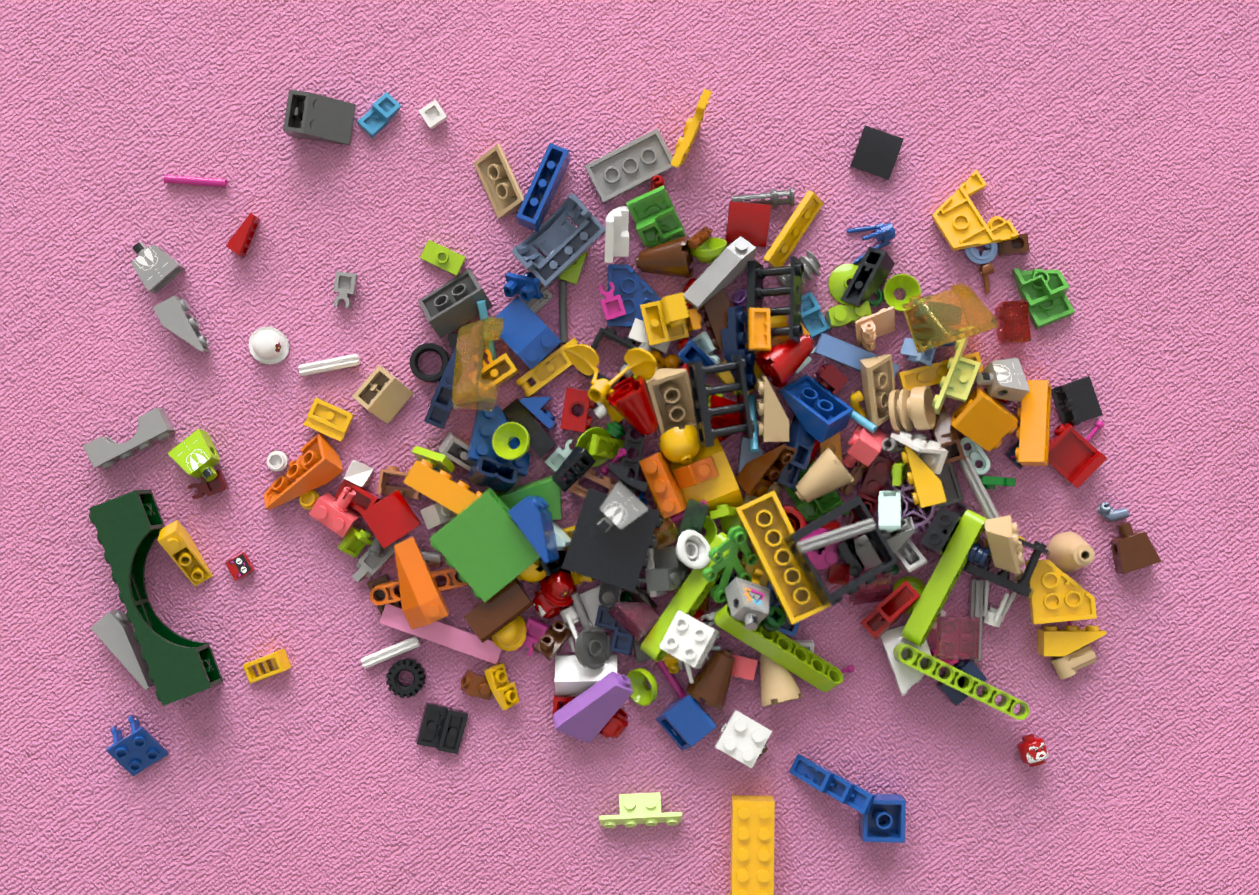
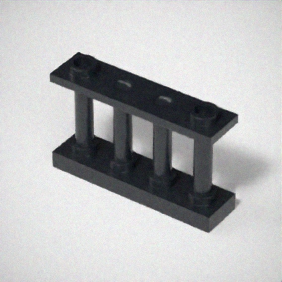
[745,256,804,344]
[687,354,755,447]
[963,528,1051,599]

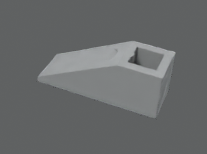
[153,295,210,353]
[854,516,916,570]

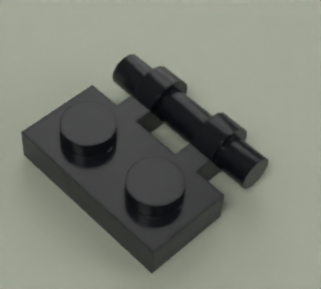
[837,537,864,577]

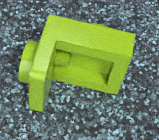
[709,504,742,532]
[338,527,373,558]

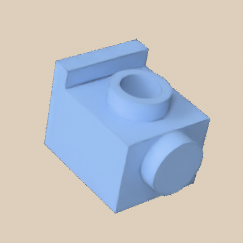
[901,338,937,366]

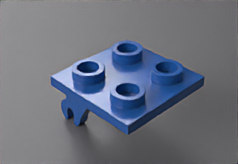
[106,715,168,776]

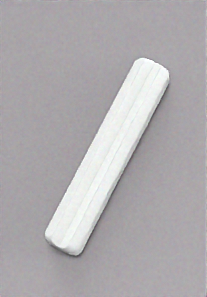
[299,354,360,376]
[361,636,420,669]

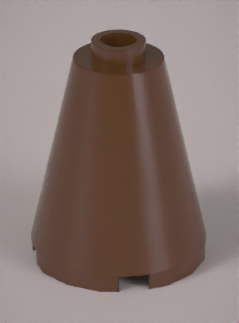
[636,236,693,278]
[686,648,735,709]

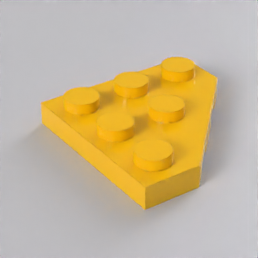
[1025,559,1097,624]

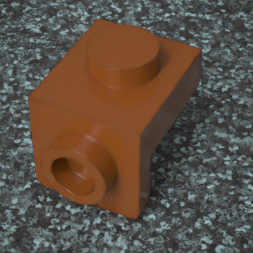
[461,670,492,700]

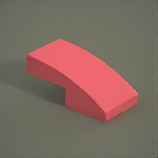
[732,653,758,681]

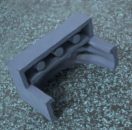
[512,193,606,288]

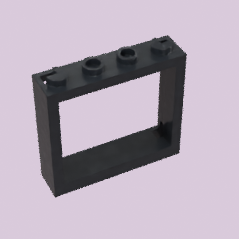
[784,495,899,606]

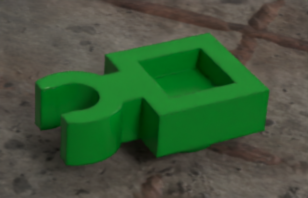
[979,476,1016,489]

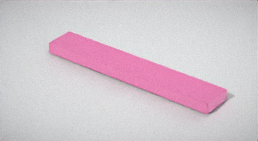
[379,603,501,664]

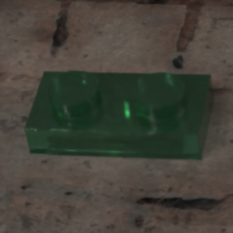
[677,498,710,539]

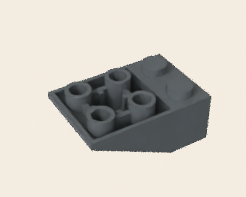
[283,89,356,145]

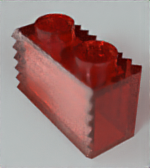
[995,300,1031,345]

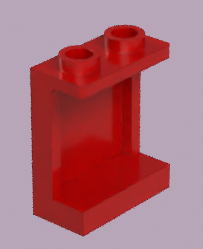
[1048,423,1107,488]

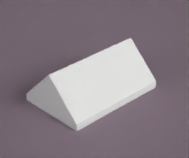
[555,654,618,696]

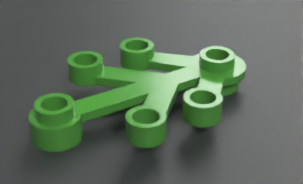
[702,526,758,603]

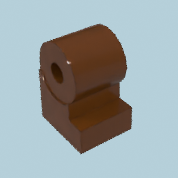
[997,233,1030,256]

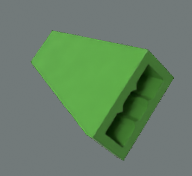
[495,475,562,520]

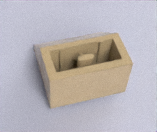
[352,365,415,424]
[985,515,1024,574]

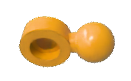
[650,351,680,369]

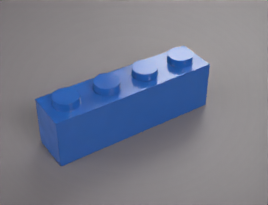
[516,143,571,232]

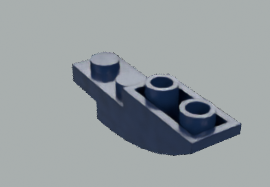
[720,306,756,391]
[424,344,477,429]
[774,415,815,490]

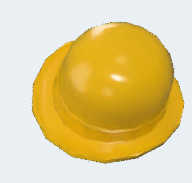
[491,615,527,652]

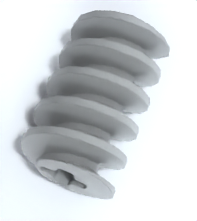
[775,251,821,287]

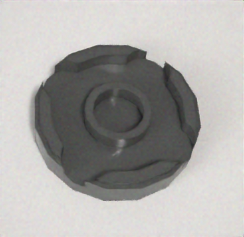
[575,627,611,669]

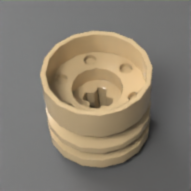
[888,386,936,433]

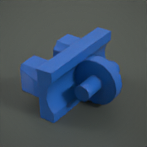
[503,272,543,302]

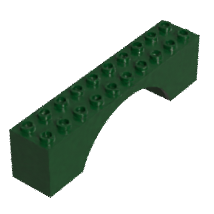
[89,490,223,706]

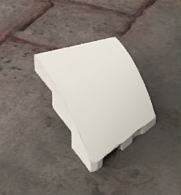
[605,206,629,263]
[880,625,931,696]

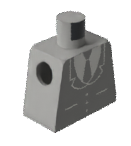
[131,242,185,294]
[976,358,1030,402]
[597,481,648,533]

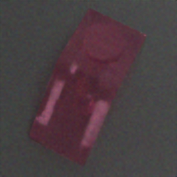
[607,602,660,640]

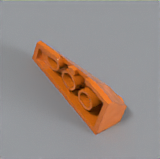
[264,432,343,510]
[394,536,450,630]

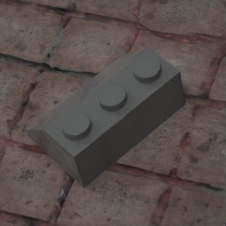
[418,269,493,339]

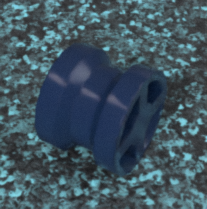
[967,543,991,569]

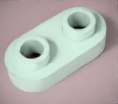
[960,437,990,475]

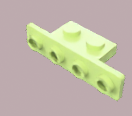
[932,333,981,415]
[599,792,682,828]

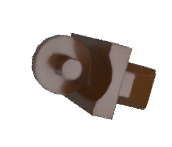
[533,620,572,661]

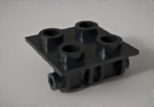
[1051,376,1103,426]

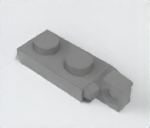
[352,540,400,583]

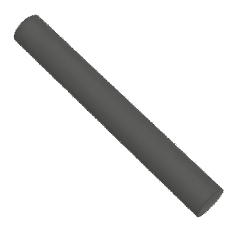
[559,281,568,344]

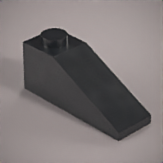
[841,247,895,307]
[502,398,557,458]

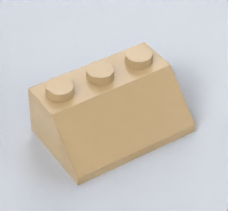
[644,368,697,435]

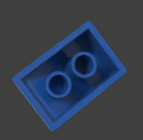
[490,296,561,370]
[780,374,854,443]
[508,496,559,564]

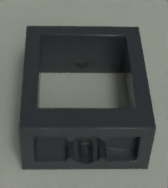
[578,327,638,389]
[921,506,962,557]

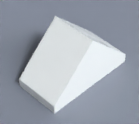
[894,538,927,573]

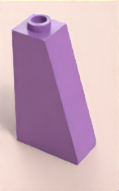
[553,671,633,744]

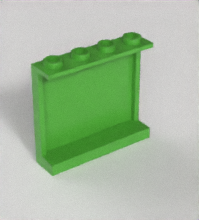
[430,487,540,602]

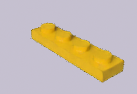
[763,190,824,268]
[898,352,984,391]

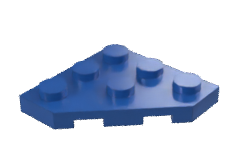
[607,264,661,327]
[467,400,530,477]

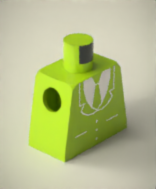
[168,429,220,481]

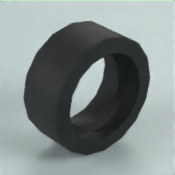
[410,343,450,383]

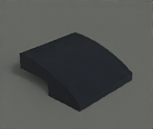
[850,125,904,180]
[608,462,648,495]
[416,702,468,754]

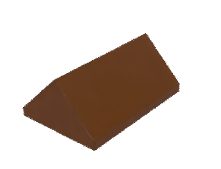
[464,579,533,643]

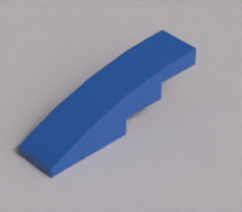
[789,754,876,815]

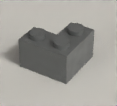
[646,545,690,591]

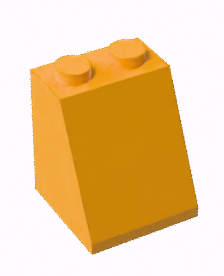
[951,385,1018,452]

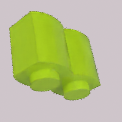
[825,300,872,329]

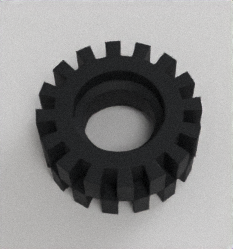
[386,658,426,698]

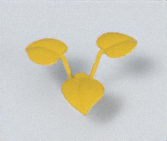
[564,344,657,422]

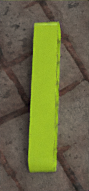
[901,509,987,647]
[640,532,730,662]
[714,603,843,692]
[893,643,1030,720]

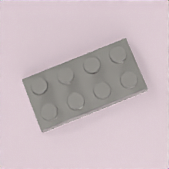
[585,128,674,204]

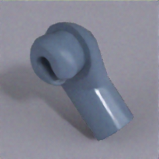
[1098,502,1129,521]

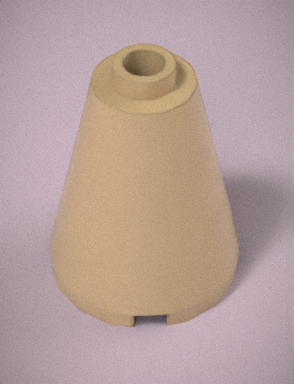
[795,447,854,502]
[1047,532,1095,573]
[760,654,803,707]

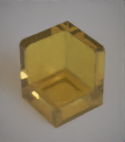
[654,516,678,550]

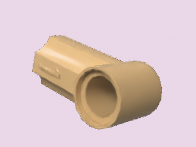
[1050,645,1097,679]

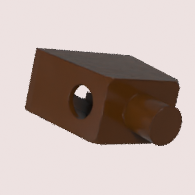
[1111,522,1161,574]

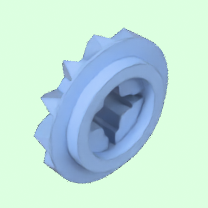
[965,243,998,264]

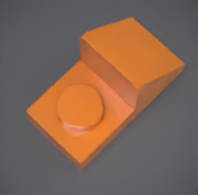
[673,456,719,489]

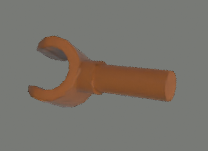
[979,263,994,293]

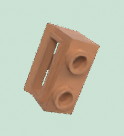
[377,465,422,500]
[569,469,615,499]

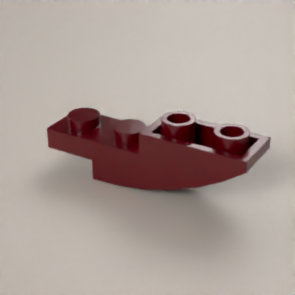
[845,454,895,537]

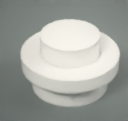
[267,451,288,471]

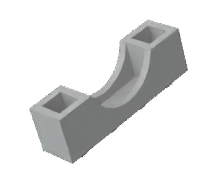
[83,408,175,470]

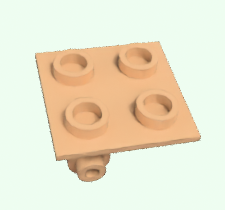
[855,306,895,352]

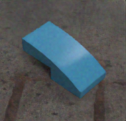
[357,92,401,138]
[801,291,830,339]

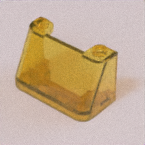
[902,283,999,353]
[452,317,504,411]

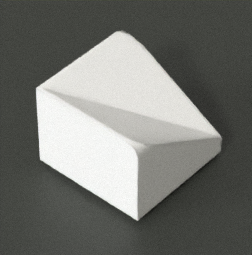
[344,460,374,488]

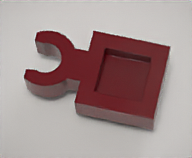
[188,470,229,499]

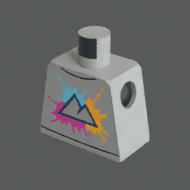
[725,577,770,630]

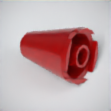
[756,334,814,388]
[606,376,658,435]

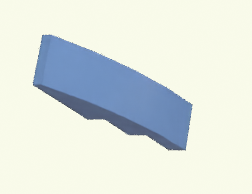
[814,333,900,379]

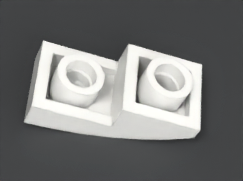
[628,318,671,354]

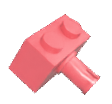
[842,424,886,468]
[309,487,362,538]

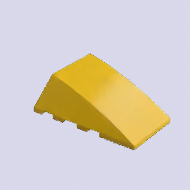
[646,437,744,520]

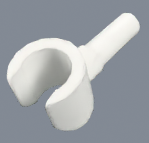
[593,401,607,419]

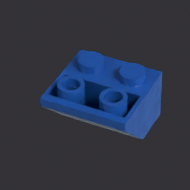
[655,694,716,751]

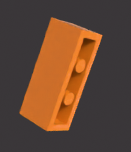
[639,452,688,519]

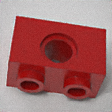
[560,388,594,433]

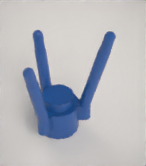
[846,223,896,265]

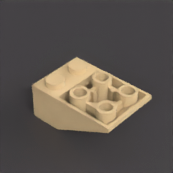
[756,373,789,442]

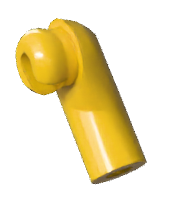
[661,653,680,674]

